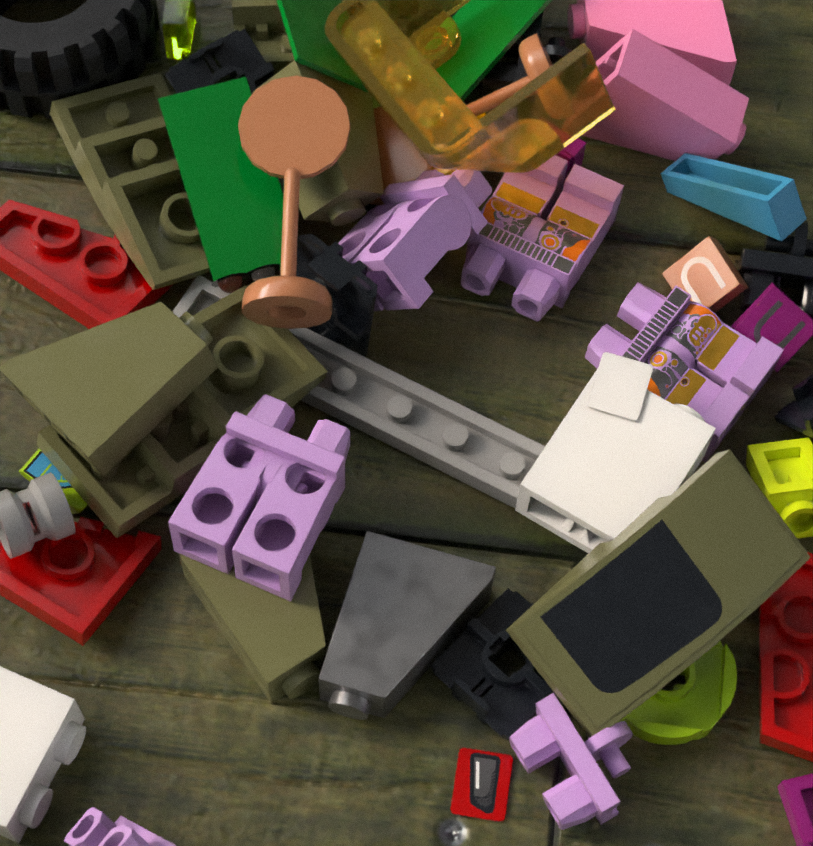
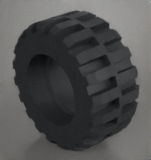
[0,0,159,119]

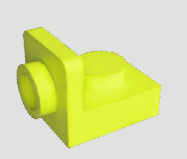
[746,437,813,539]

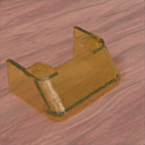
[325,0,615,173]

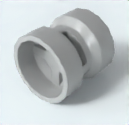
[0,472,75,559]

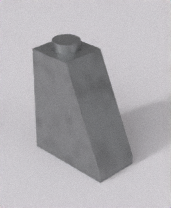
[318,531,496,720]

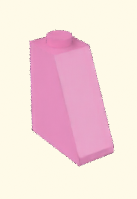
[568,0,737,86]
[559,29,749,161]

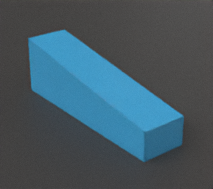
[661,153,806,242]

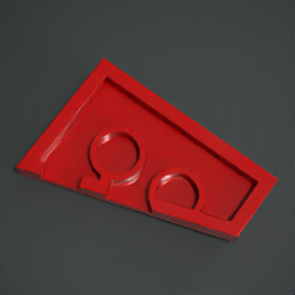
[0,199,173,329]
[0,516,162,646]
[759,552,813,762]

